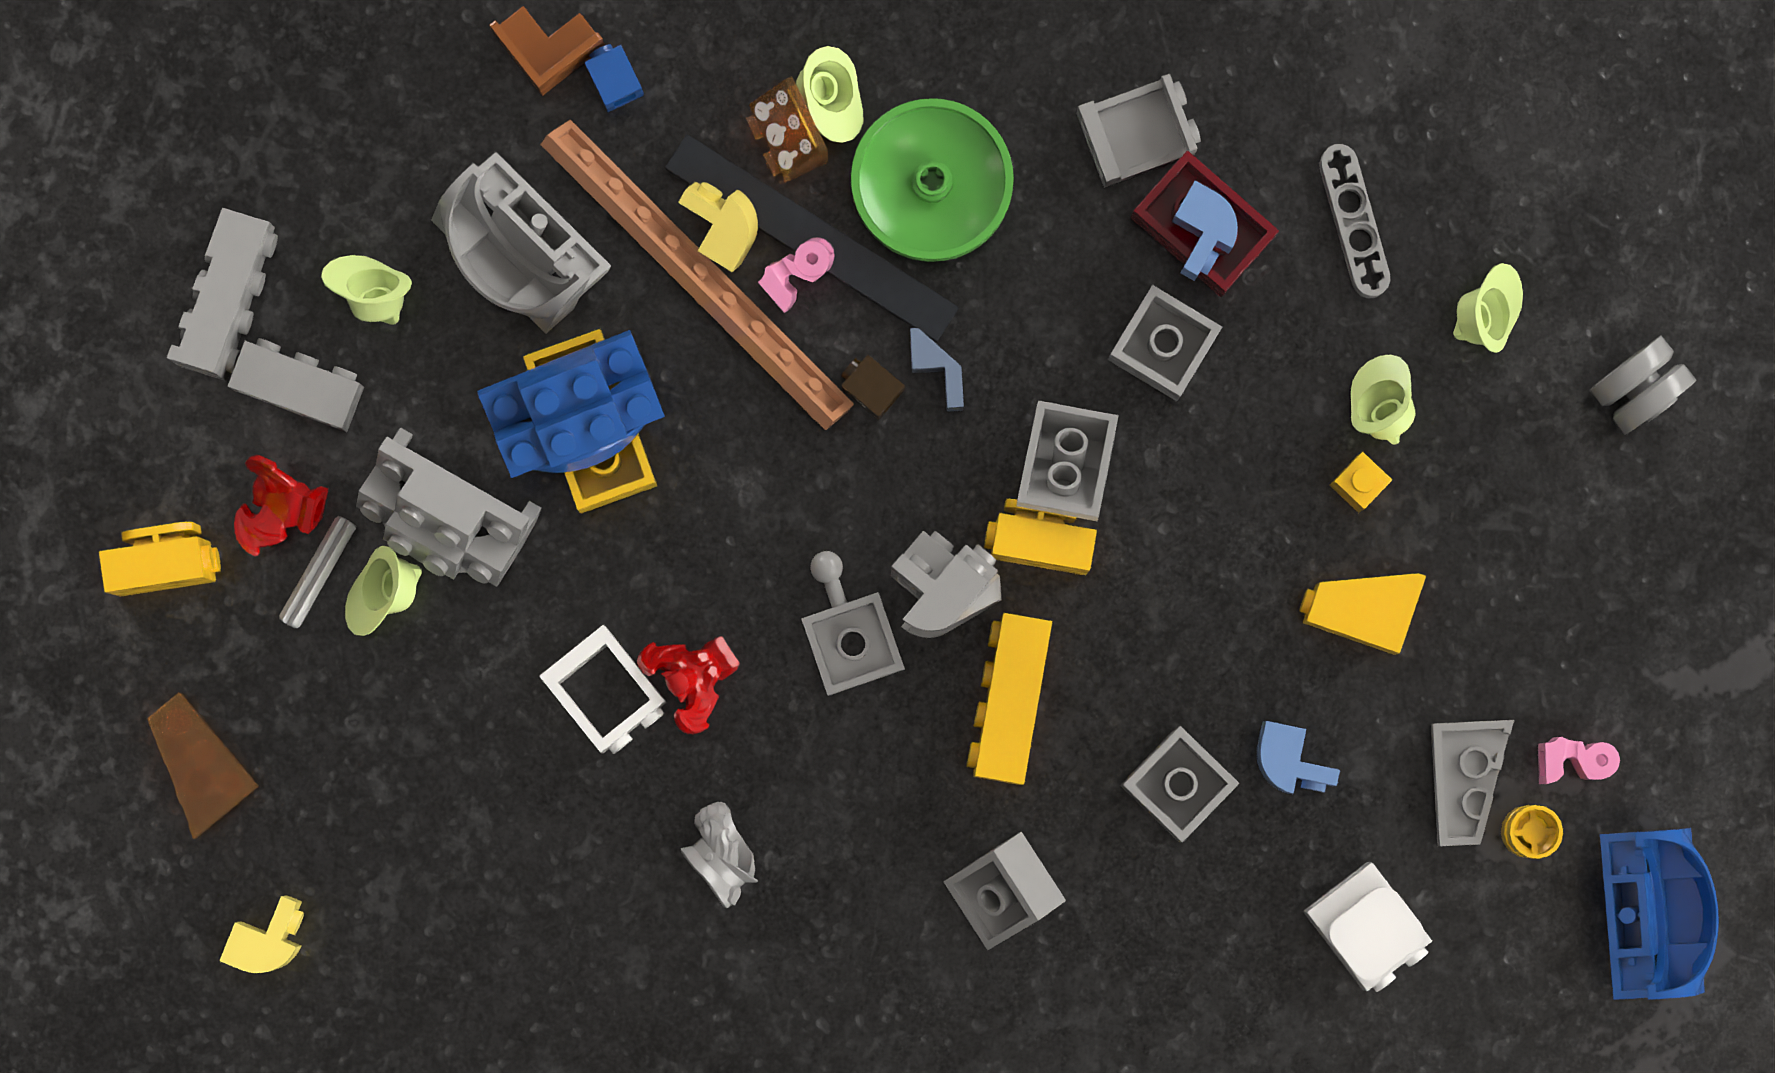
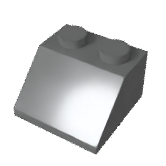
[944,832,1066,950]

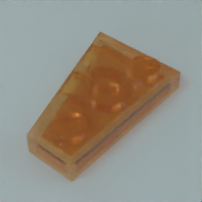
[147,692,259,839]

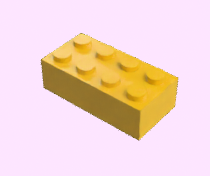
[523,329,657,513]
[967,613,1052,785]

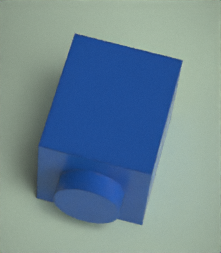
[584,44,644,112]

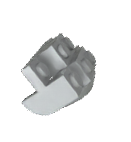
[431,152,611,334]
[356,428,541,587]
[891,531,1002,638]

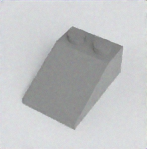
[1016,401,1118,521]

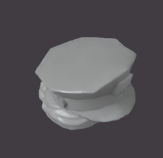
[681,802,758,908]

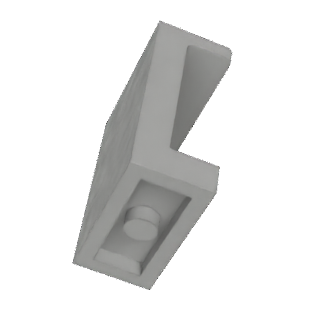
[1076,74,1201,188]

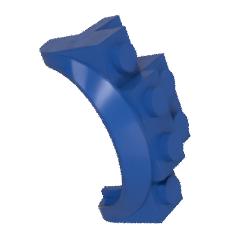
[477,330,665,478]
[1600,828,1719,1000]

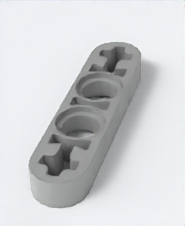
[1319,144,1390,298]

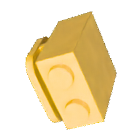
[984,499,1097,575]
[99,522,221,597]

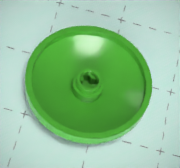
[851,98,1014,262]

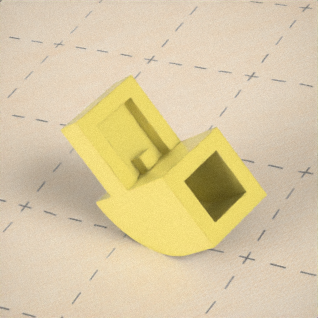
[678,182,758,272]
[220,896,304,973]

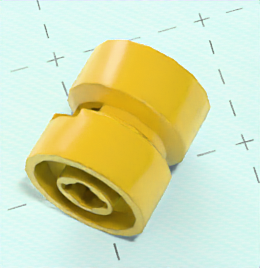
[1501,805,1563,859]

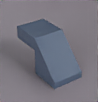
[910,328,964,412]

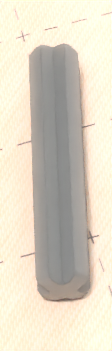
[279,516,356,628]

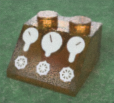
[746,76,828,183]

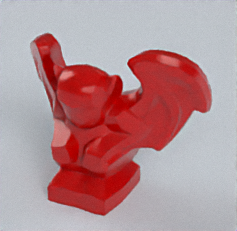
[234,455,329,556]
[637,636,740,734]

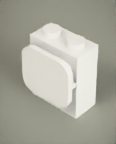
[1303,862,1432,992]

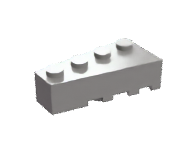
[167,208,278,381]

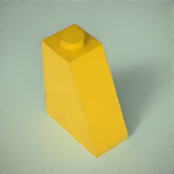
[1300,573,1426,655]

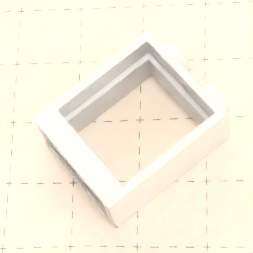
[540,625,667,754]

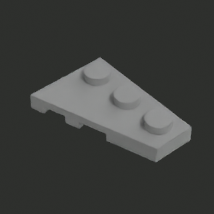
[1431,720,1514,846]

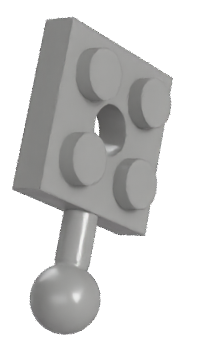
[801,551,905,696]

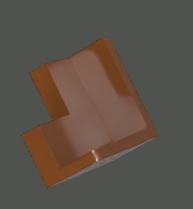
[489,6,605,96]

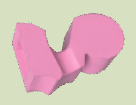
[758,238,835,313]
[1538,737,1620,784]

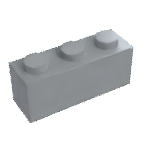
[228,338,364,432]

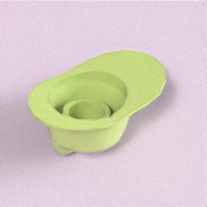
[795,46,863,143]
[321,255,412,325]
[1453,263,1523,353]
[1351,355,1415,445]
[345,546,422,636]

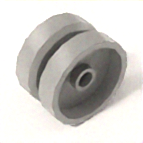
[1589,335,1696,435]

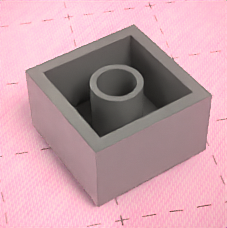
[1108,285,1222,401]
[1120,726,1239,842]

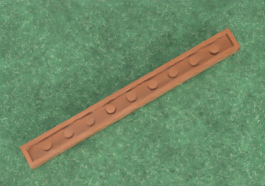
[540,120,854,430]

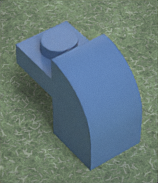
[1172,181,1238,281]
[1257,721,1340,794]

